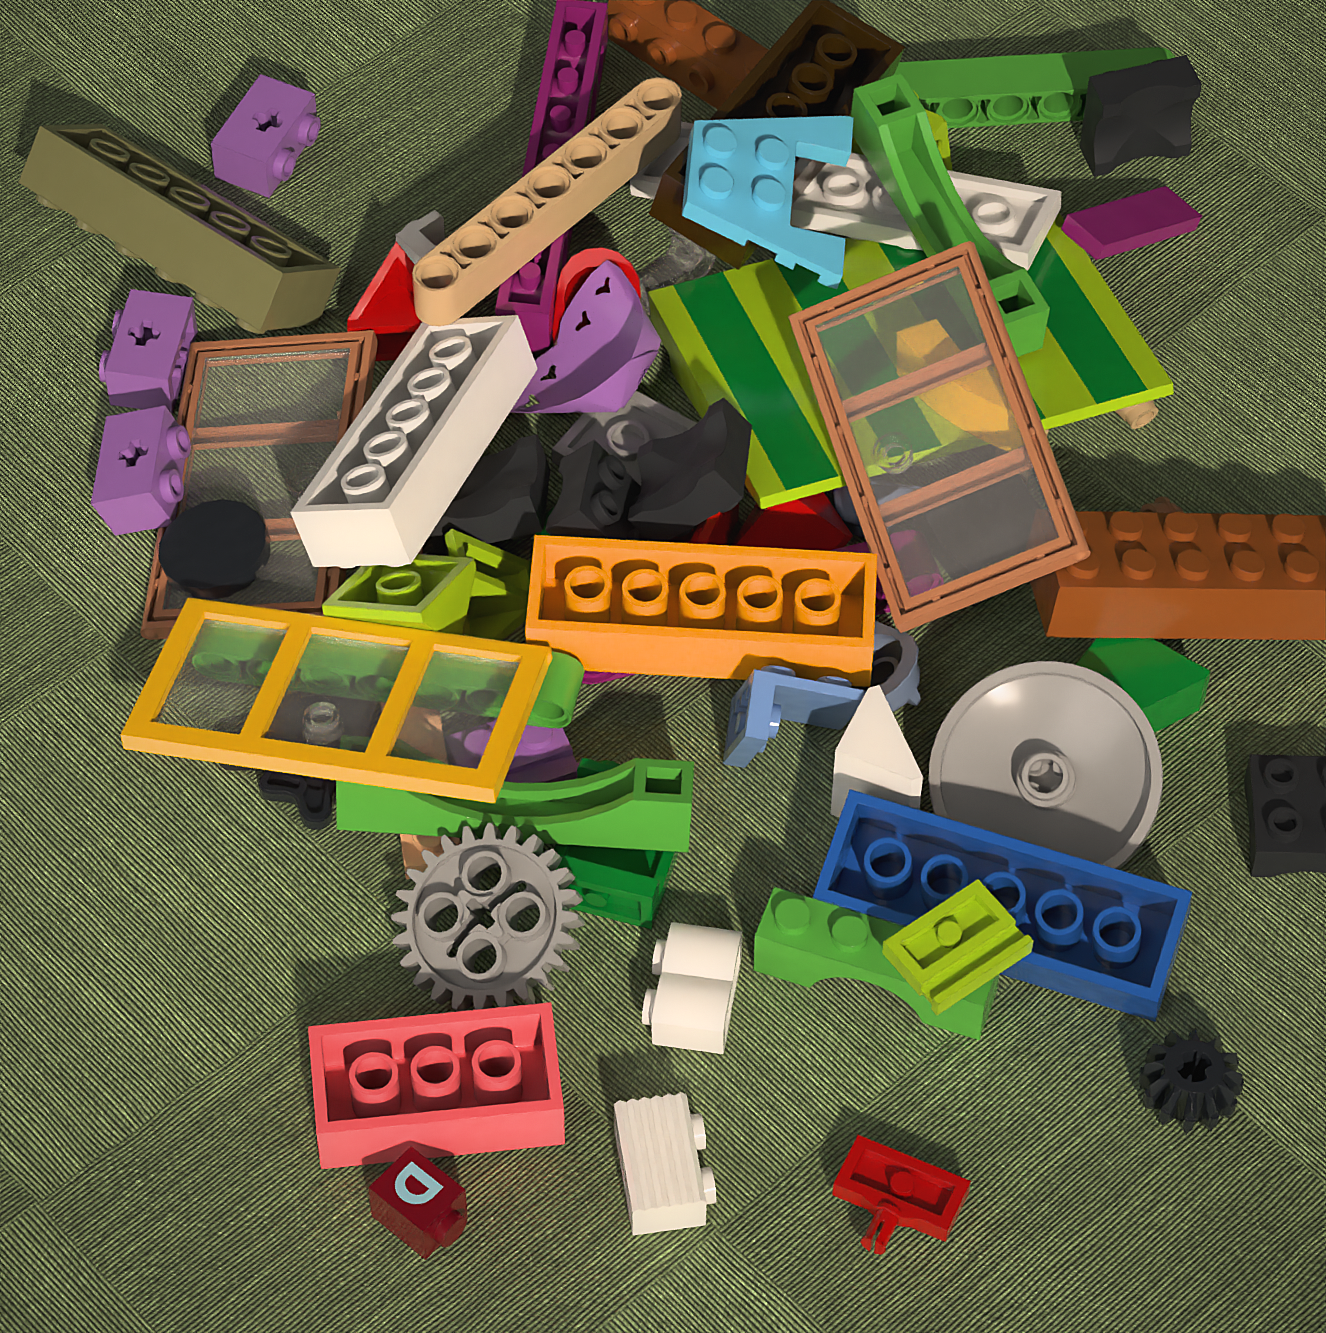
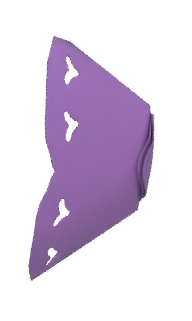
[510,260,662,413]

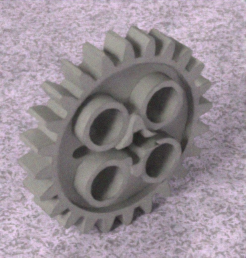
[391,823,585,1012]

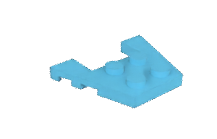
[682,116,854,289]

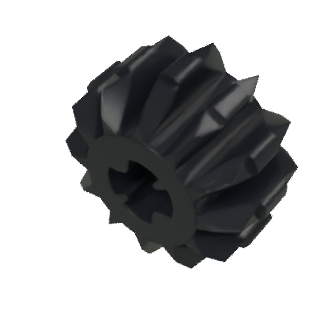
[1138,1027,1244,1135]

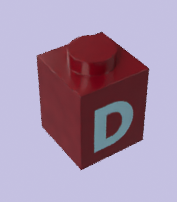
[368,1146,468,1260]

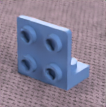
[722,666,866,768]

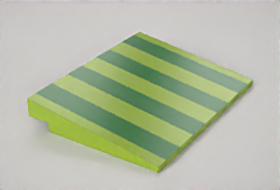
[648,213,1174,509]

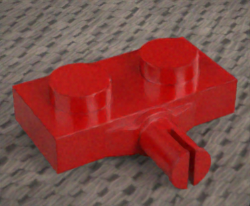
[832,1135,971,1255]

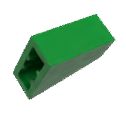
[1076,638,1211,733]

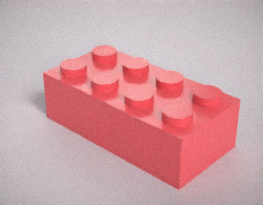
[308,1002,565,1169]

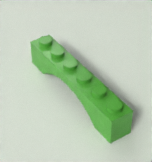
[851,73,1050,357]
[336,739,694,852]

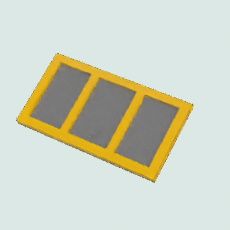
[120,597,553,804]

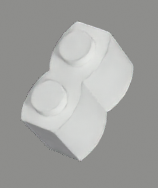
[642,922,742,1054]

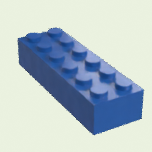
[812,789,1193,1022]

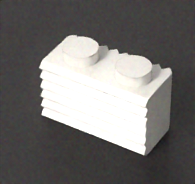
[614,1092,716,1235]

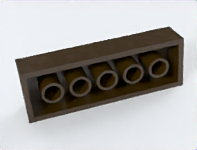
[649,0,905,270]

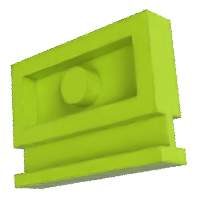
[882,879,1034,1015]

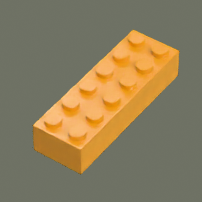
[525,535,877,687]

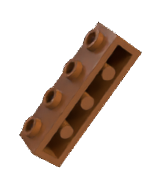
[608,0,769,110]

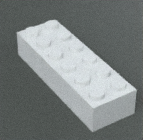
[290,315,538,568]

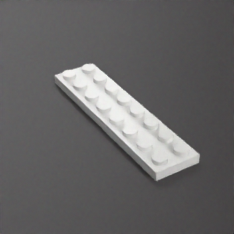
[630,121,1061,271]

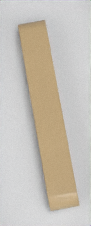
[412,77,682,327]

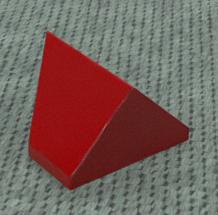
[347,241,422,361]
[731,492,853,551]

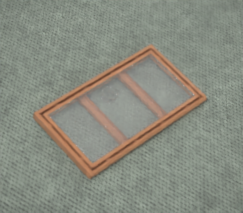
[788,241,1091,633]
[140,330,378,640]

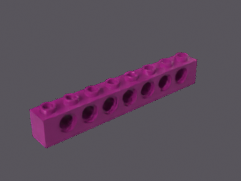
[495,0,608,355]

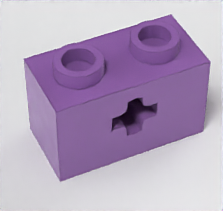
[211,74,321,198]
[99,289,198,414]
[91,405,191,536]

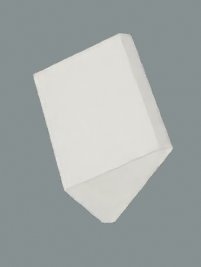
[830,685,923,818]

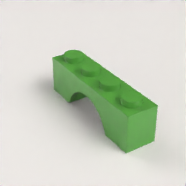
[754,887,1000,1041]

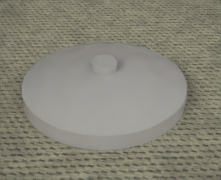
[929,661,1163,870]

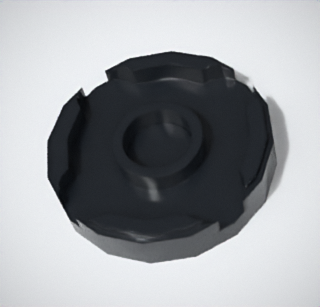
[159,499,271,600]

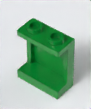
[554,758,679,930]

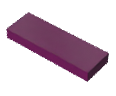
[1061,186,1202,260]

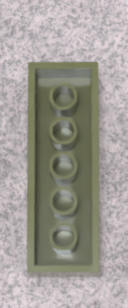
[18,124,341,334]

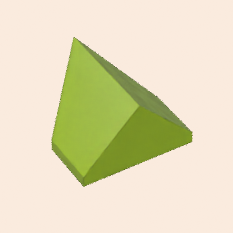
[444,529,532,640]

